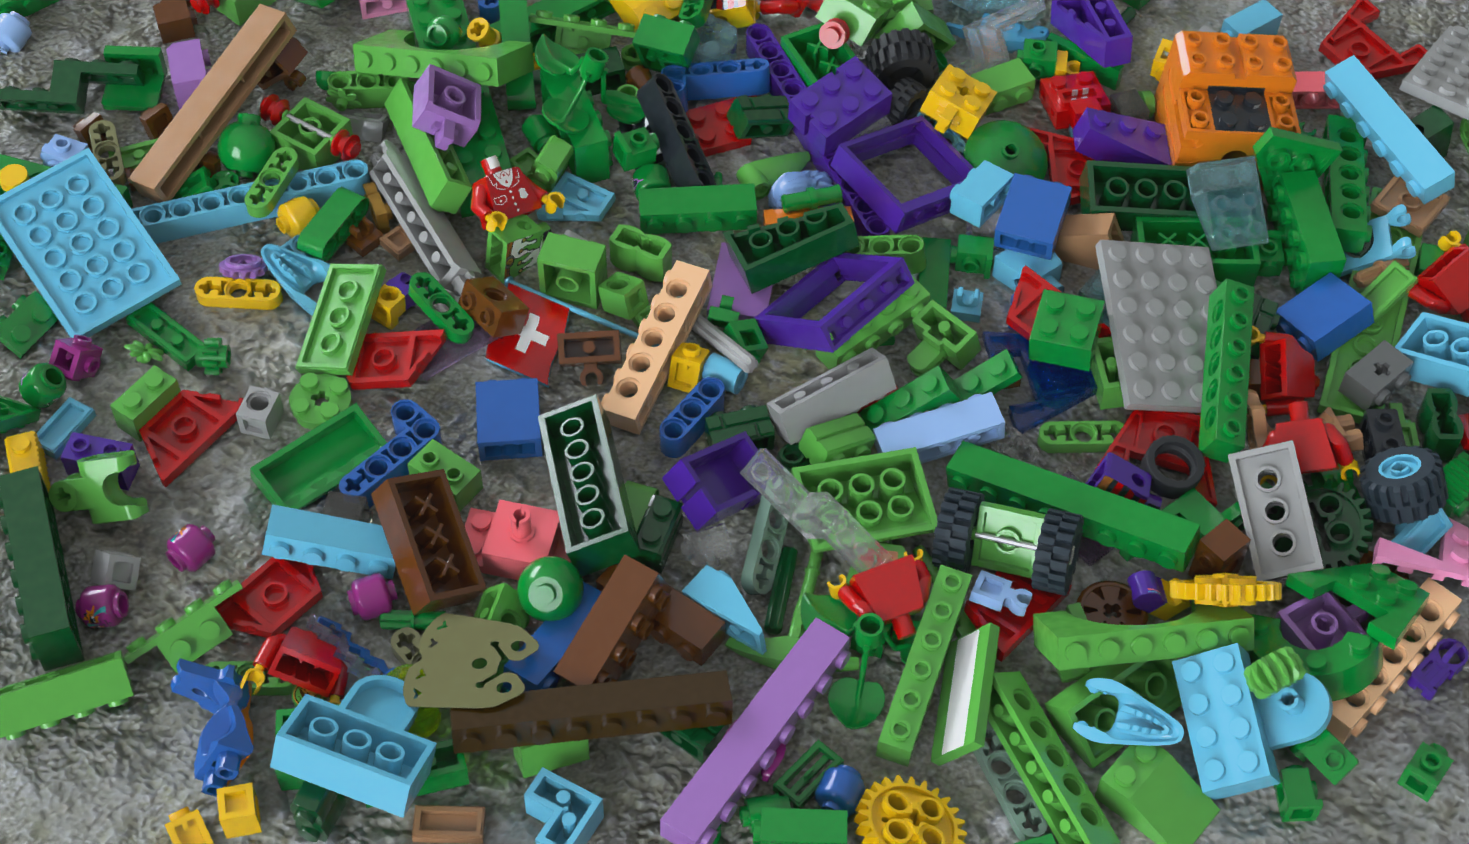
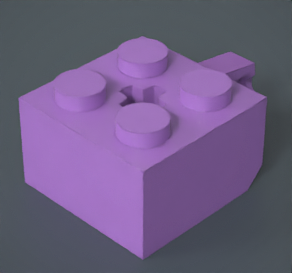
[166,39,211,110]
[412,64,481,151]
[1275,591,1369,650]

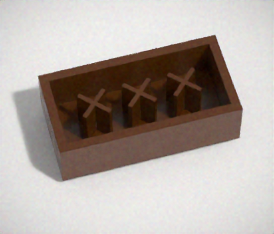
[371,469,487,615]
[553,555,672,686]

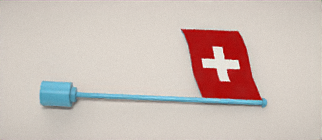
[486,276,748,394]

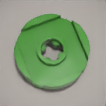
[289,373,353,430]

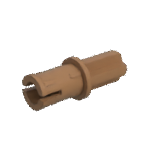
[1353,259,1410,289]

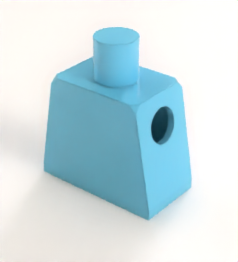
[992,249,1065,293]

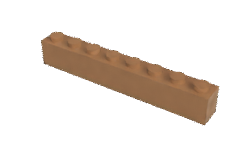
[128,4,297,203]

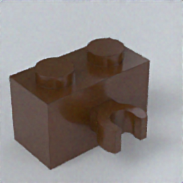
[257,37,308,91]
[557,330,622,386]

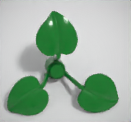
[535,34,646,134]
[801,592,920,730]

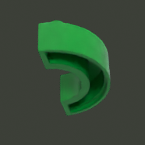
[1247,613,1383,702]

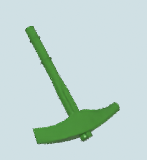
[725,549,860,672]

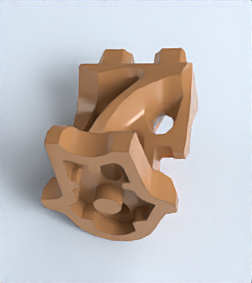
[1246,389,1364,452]

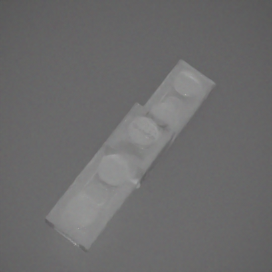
[928,0,1046,89]
[740,448,893,573]

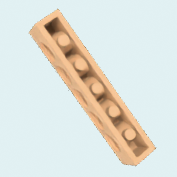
[601,260,713,435]
[1326,577,1462,744]

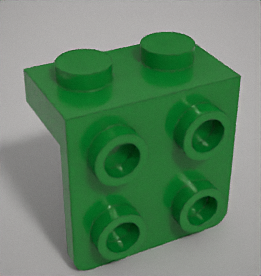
[101,45,167,111]

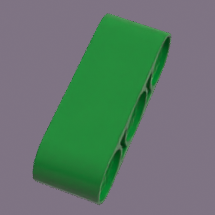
[297,187,369,262]

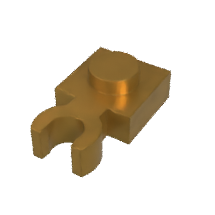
[363,181,393,234]

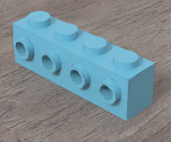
[262,504,396,579]

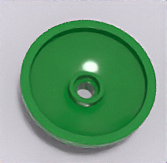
[963,120,1048,180]

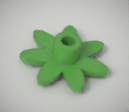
[326,88,362,111]
[124,340,164,364]

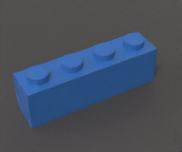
[503,581,601,691]

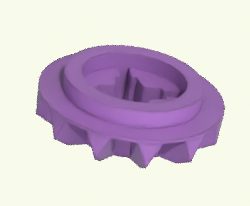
[219,254,268,280]

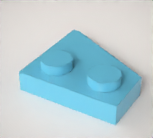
[537,171,616,221]

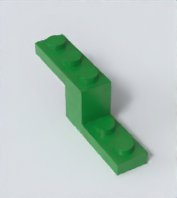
[860,349,1023,432]
[1119,481,1272,562]

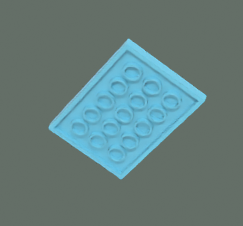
[0,148,182,338]

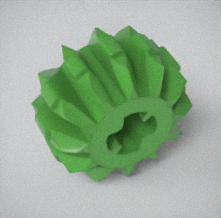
[1243,646,1306,699]

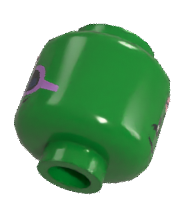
[632,163,671,200]
[18,363,67,409]

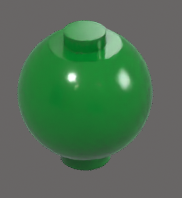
[217,113,276,179]
[517,556,584,622]

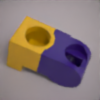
[371,272,420,330]
[1127,570,1191,621]

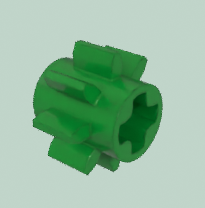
[195,337,231,375]

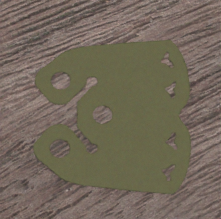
[403,613,539,708]

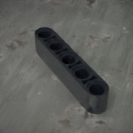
[637,73,716,187]

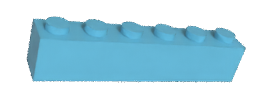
[1323,55,1455,205]

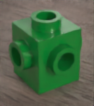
[1016,38,1058,80]

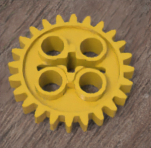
[1170,573,1282,607]
[854,775,967,844]

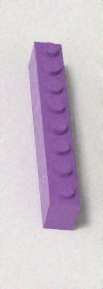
[660,618,851,844]

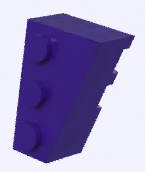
[1050,0,1133,68]
[1073,107,1172,165]

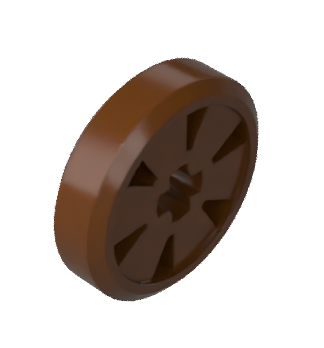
[1076,581,1148,625]

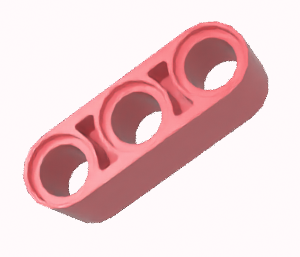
[1292,71,1340,109]

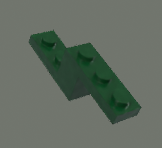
[0,58,145,114]

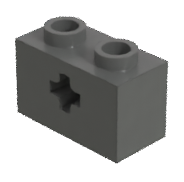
[1338,340,1414,411]

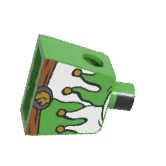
[485,214,552,284]

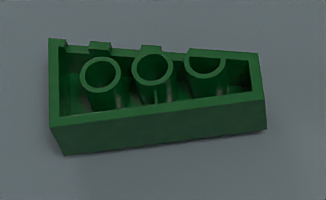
[722,203,859,294]

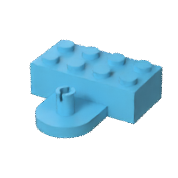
[1172,643,1333,801]
[270,675,437,818]

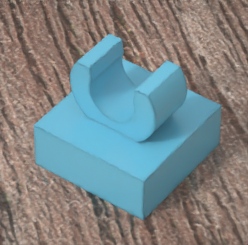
[951,287,984,323]

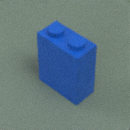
[994,173,1072,260]
[1276,272,1374,362]
[475,378,543,461]

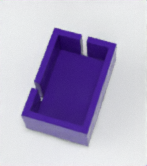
[788,56,893,157]
[662,431,775,531]

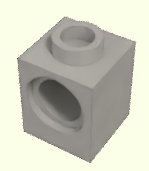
[236,386,284,440]

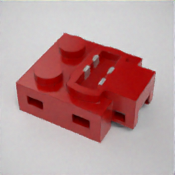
[1039,71,1111,130]

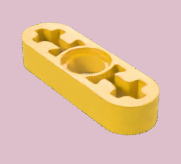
[194,277,283,310]

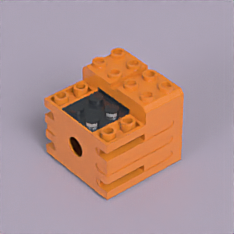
[1154,31,1301,190]

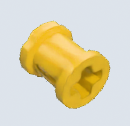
[467,17,502,47]

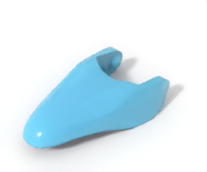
[261,244,330,316]
[1072,678,1184,746]

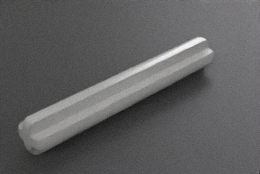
[692,314,758,373]

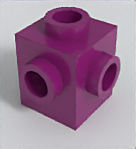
[49,335,103,381]

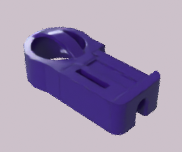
[1407,638,1469,700]

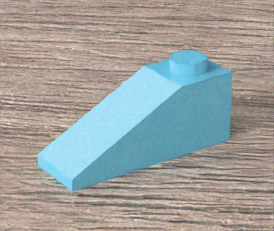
[682,565,767,655]

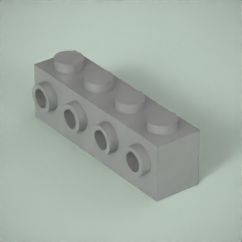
[766,348,897,445]

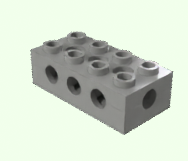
[1228,440,1324,582]

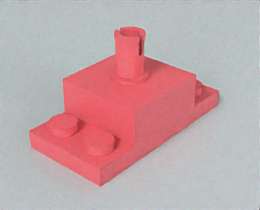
[464,500,583,580]

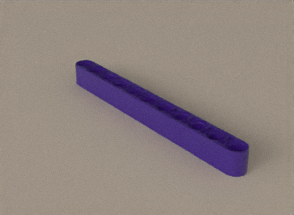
[746,23,891,236]

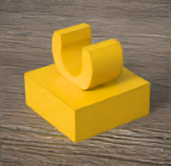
[1054,50,1080,76]

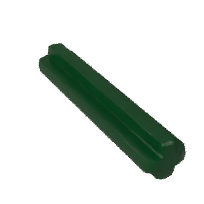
[764,546,798,635]

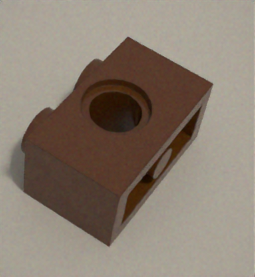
[458,276,530,338]
[1188,519,1251,579]

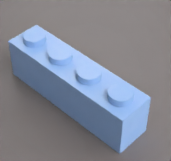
[873,392,1005,464]

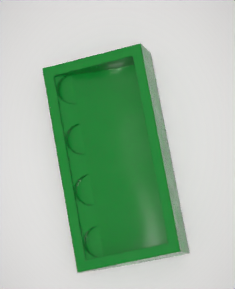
[250,403,387,510]

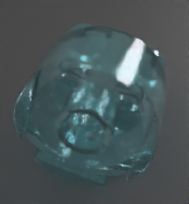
[691,13,737,63]

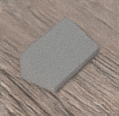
[334,109,391,142]

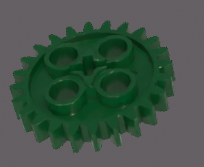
[1267,478,1373,569]

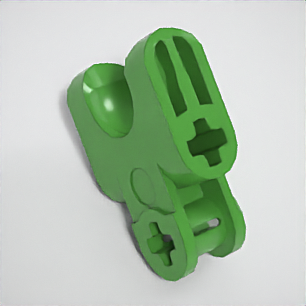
[49,450,149,524]

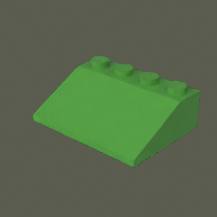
[791,447,938,553]

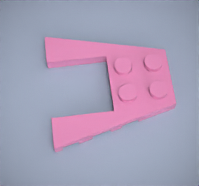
[1372,517,1469,587]

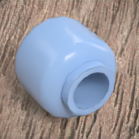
[0,11,32,54]

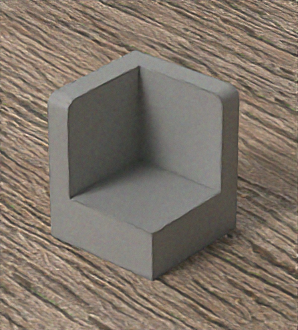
[90,549,141,590]

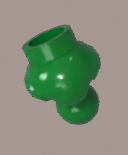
[426,15,462,49]

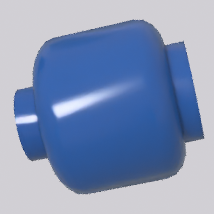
[815,765,865,817]

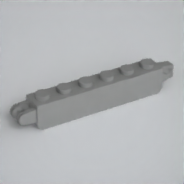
[369,139,482,296]

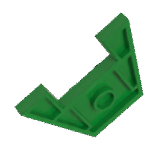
[1285,563,1430,650]

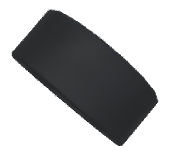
[1140,435,1205,499]

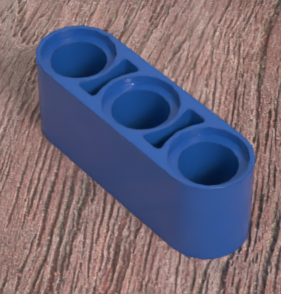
[660,377,725,458]

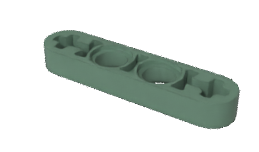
[741,475,796,595]
[973,722,1048,841]

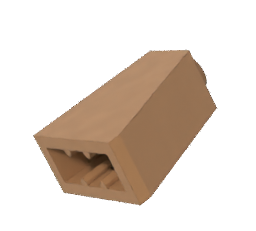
[1054,213,1125,271]

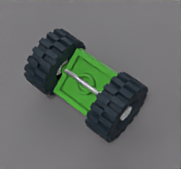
[932,487,1084,596]

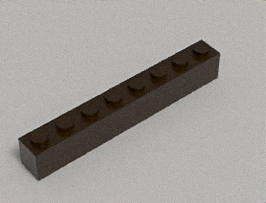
[450,670,733,754]

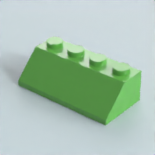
[1045,658,1182,768]

